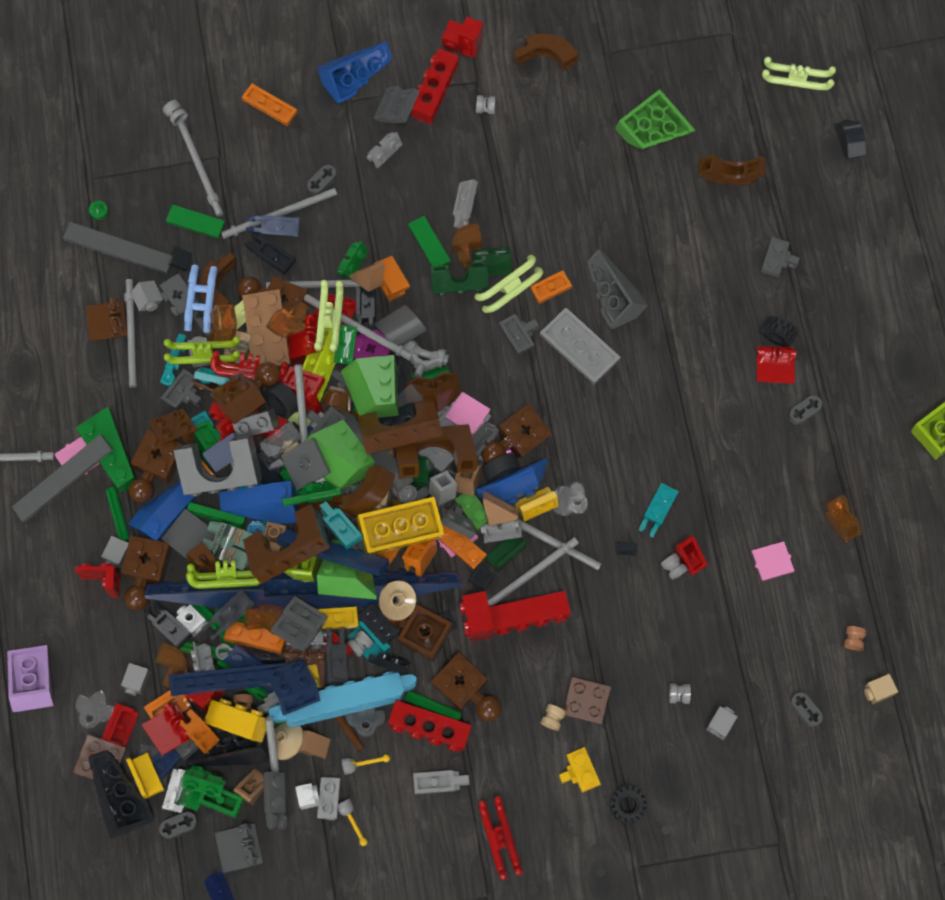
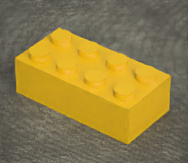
[356,497,444,555]

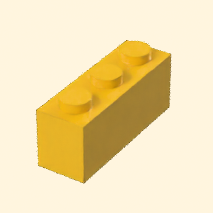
[204,698,266,742]

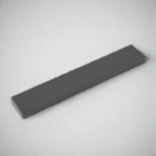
[63,222,171,275]
[341,411,413,492]
[12,434,113,522]

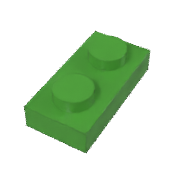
[454,494,489,531]

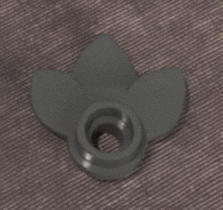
[346,708,385,737]

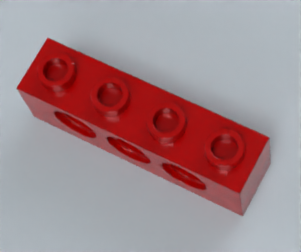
[411,49,459,125]
[388,700,472,752]

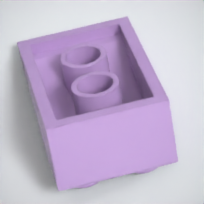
[7,645,53,712]

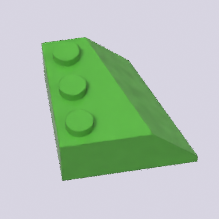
[615,89,695,149]
[341,355,399,418]
[303,420,375,490]
[317,540,377,600]

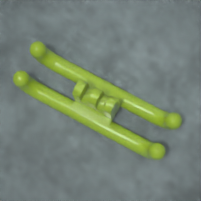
[164,336,240,364]
[186,560,260,589]

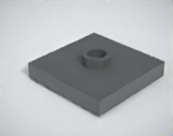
[281,438,331,491]

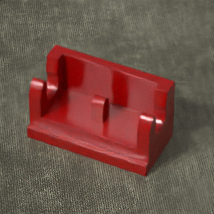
[102,703,140,748]

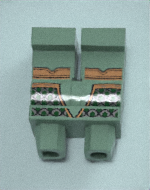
[202,521,255,571]

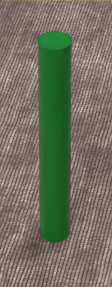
[282,488,341,507]

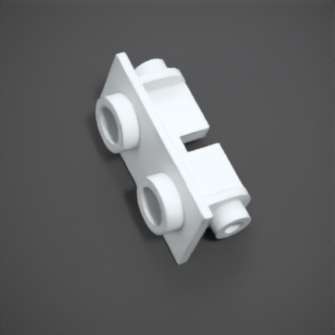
[162,769,186,813]

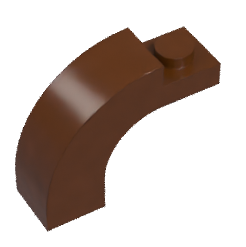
[513,34,579,71]
[699,154,766,186]
[200,252,237,321]
[331,467,395,518]

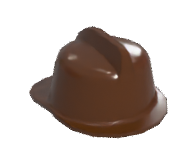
[320,386,359,416]

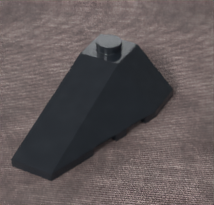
[186,716,270,767]
[88,751,154,839]

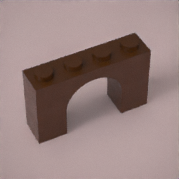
[357,398,443,455]
[393,424,477,479]
[243,504,330,584]

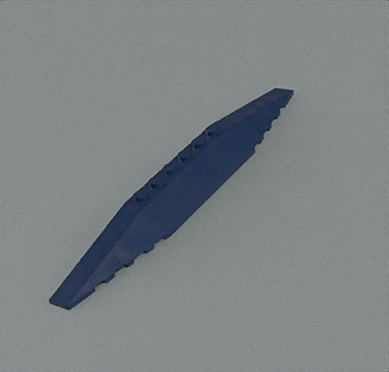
[145,568,462,612]

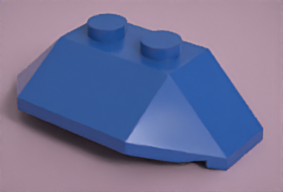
[476,458,548,506]

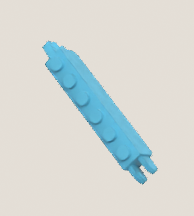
[268,672,417,728]

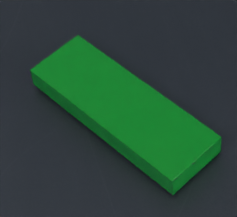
[166,205,225,239]
[408,216,451,267]
[187,502,247,529]

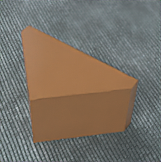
[349,261,385,292]
[483,491,518,526]
[298,730,331,759]
[233,769,264,806]

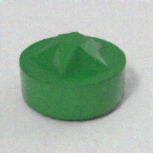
[89,201,108,220]

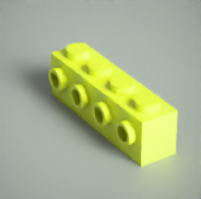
[302,328,336,402]

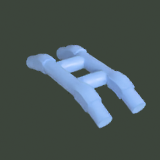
[184,265,218,333]

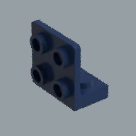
[266,659,321,716]

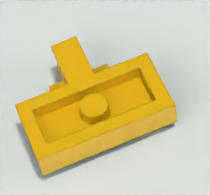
[559,747,601,793]

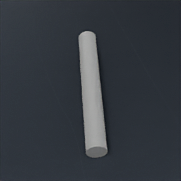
[265,717,279,772]

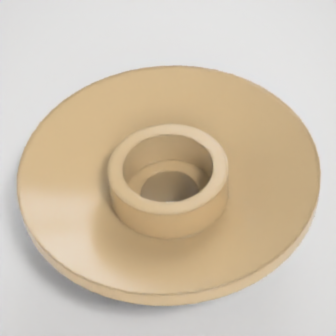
[379,581,416,620]
[275,723,304,760]

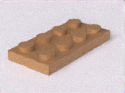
[242,289,291,367]

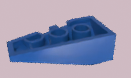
[317,41,392,104]
[128,481,198,542]
[219,481,298,525]

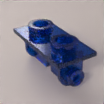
[204,872,234,900]

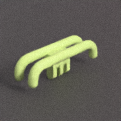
[762,57,836,90]
[475,255,543,313]
[314,280,343,352]

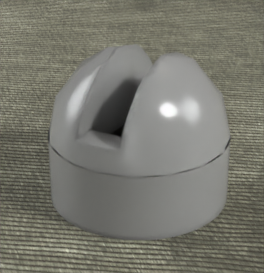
[215,643,231,660]

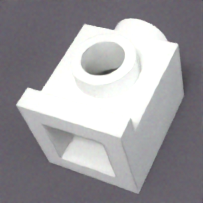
[176,604,207,637]
[295,783,319,810]

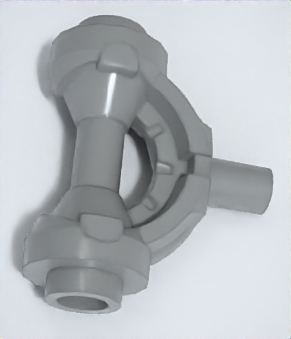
[404,340,449,377]

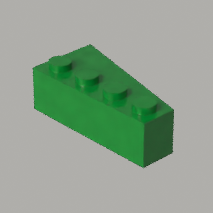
[76,407,135,494]

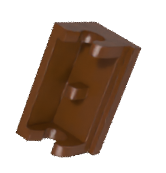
[186,542,216,573]

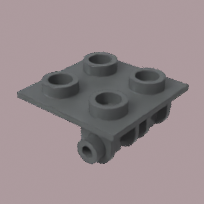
[215,823,263,873]

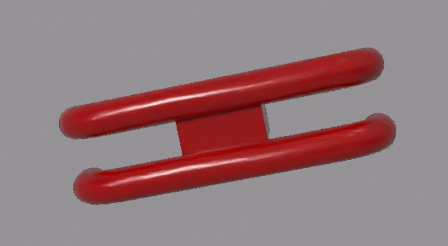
[210,351,288,382]
[479,796,523,880]

